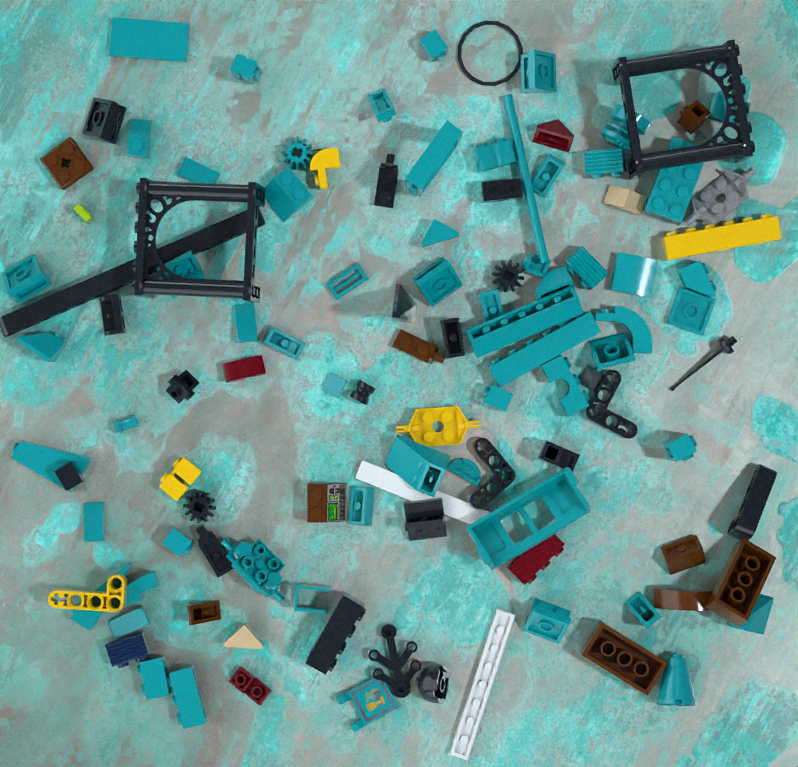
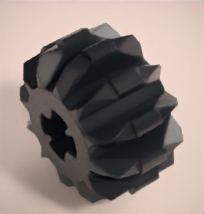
[492,260,524,293]
[183,490,216,523]

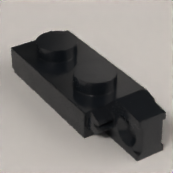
[374,154,398,209]
[196,525,234,577]

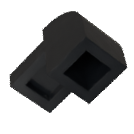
[538,440,580,472]

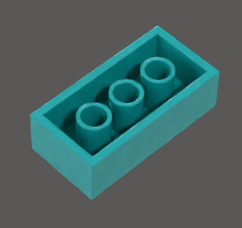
[643,137,704,224]

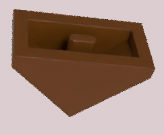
[187,600,221,625]

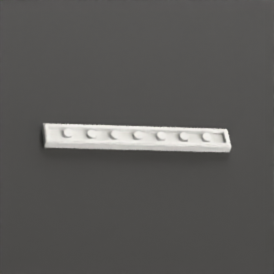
[355,460,504,525]
[449,608,515,760]

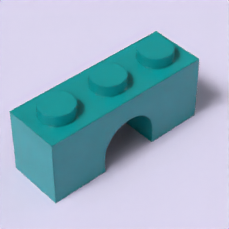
[540,355,590,417]

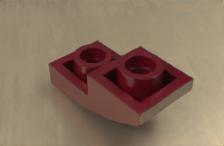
[222,355,266,383]
[229,666,273,705]

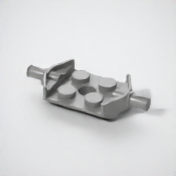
[684,167,756,226]

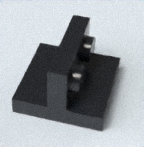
[82,97,127,144]
[404,498,447,541]

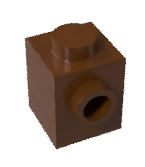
[677,100,711,135]

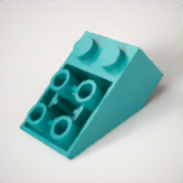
[385,435,451,497]

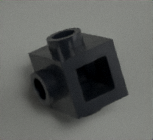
[166,370,200,404]

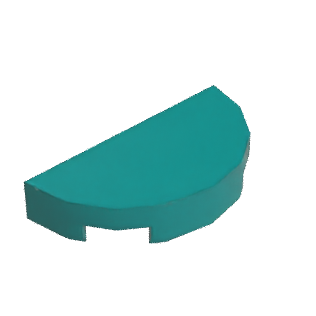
[447,458,481,487]

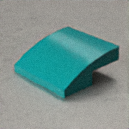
[610,252,657,298]

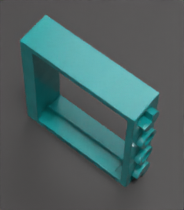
[405,120,463,196]

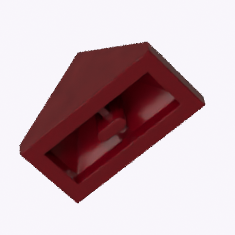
[532,119,574,152]

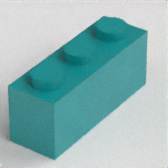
[167,665,207,729]

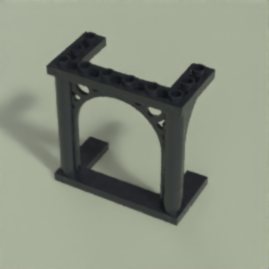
[612,39,755,180]
[132,178,266,303]

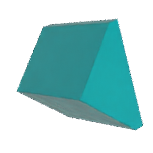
[588,332,636,370]

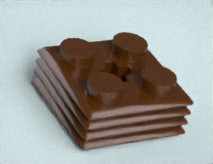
[40,137,94,190]

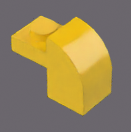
[310,147,341,190]

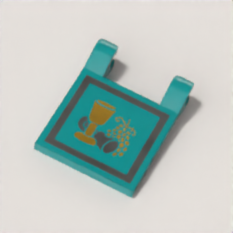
[336,674,399,732]

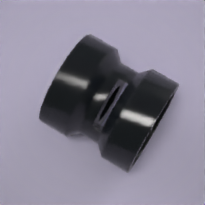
[350,380,375,405]

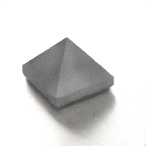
[579,365,604,391]

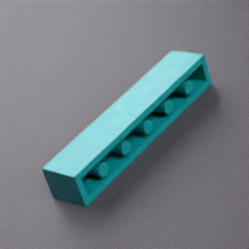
[466,286,583,358]
[488,311,601,387]

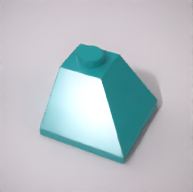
[535,266,576,300]
[16,331,67,362]
[726,594,774,635]

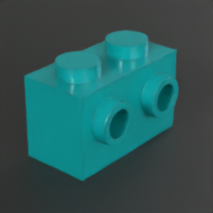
[663,433,697,462]

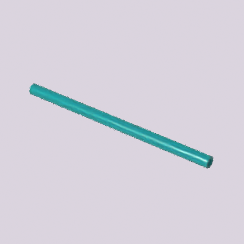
[503,94,549,264]

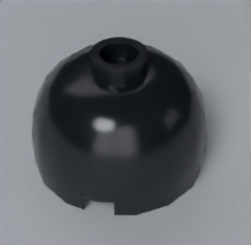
[415,665,449,704]

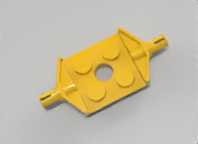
[396,406,481,447]

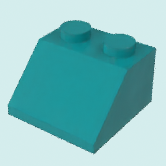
[265,166,314,222]

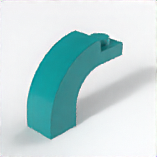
[594,306,652,354]

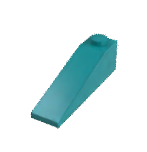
[70,562,133,631]

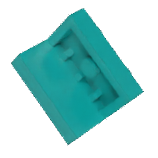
[521,49,557,94]
[157,250,206,299]
[1,254,52,303]
[412,257,463,307]
[523,598,571,644]

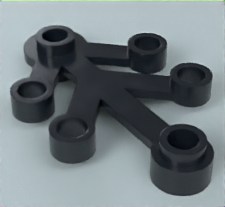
[369,624,422,698]

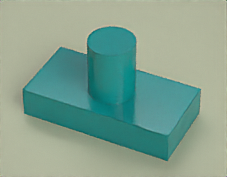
[368,88,396,122]

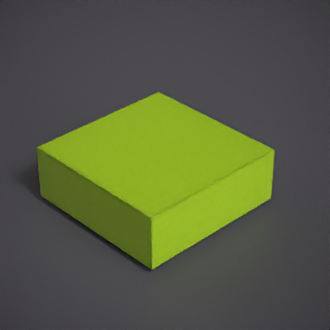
[73,204,94,224]

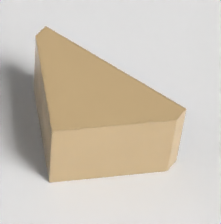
[603,185,646,216]
[224,623,264,649]

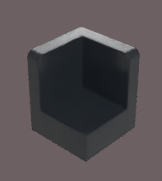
[54,461,85,491]

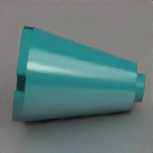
[657,654,696,706]

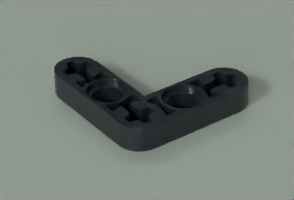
[586,370,638,439]
[469,438,516,509]

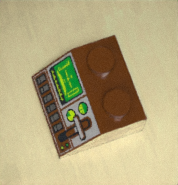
[307,483,347,523]

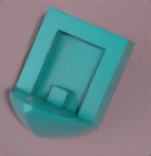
[522,253,551,278]

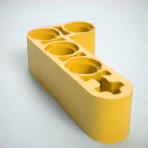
[48,574,127,612]

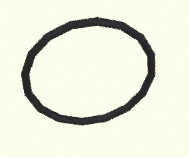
[458,21,523,86]

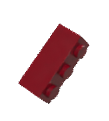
[507,534,565,585]

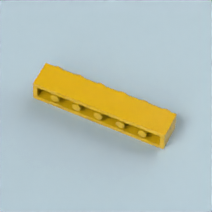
[662,214,782,261]

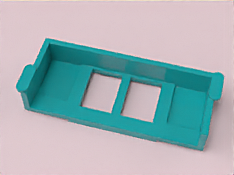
[466,467,591,571]

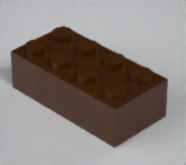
[705,538,776,627]
[580,620,668,696]

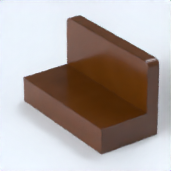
[660,535,706,575]

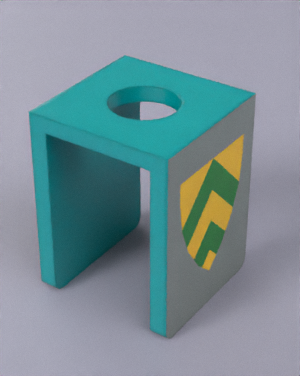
[294,583,331,614]

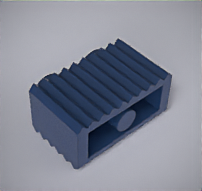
[105,631,151,668]

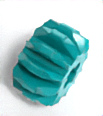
[281,137,314,170]

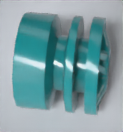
[600,104,651,152]

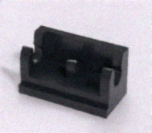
[99,295,126,336]

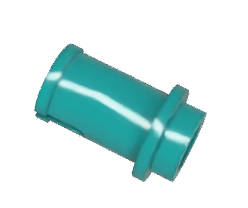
[113,415,139,433]

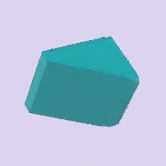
[322,372,347,398]

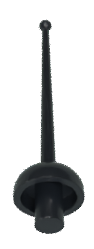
[670,336,738,391]

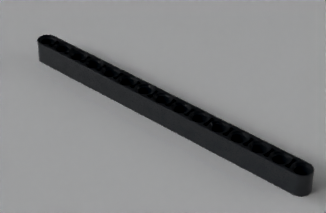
[0,207,266,337]

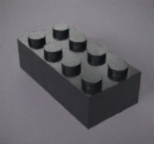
[306,592,366,675]

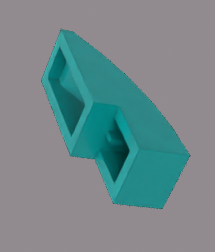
[105,571,160,613]

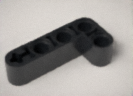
[727,464,777,540]

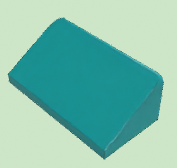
[348,486,375,526]

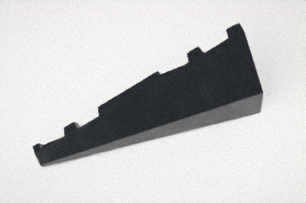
[392,284,417,323]

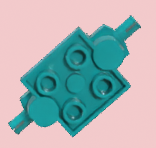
[221,537,286,603]

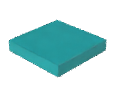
[666,287,716,336]

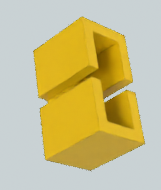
[159,457,203,501]

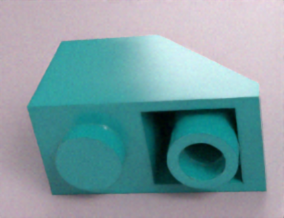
[677,260,717,297]

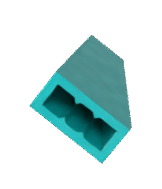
[11,441,93,492]

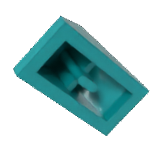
[421,219,459,247]
[625,591,661,629]

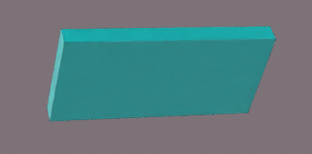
[110,17,190,63]

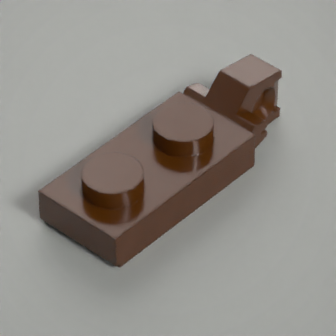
[393,329,446,364]

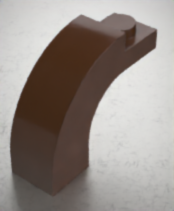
[654,588,713,611]

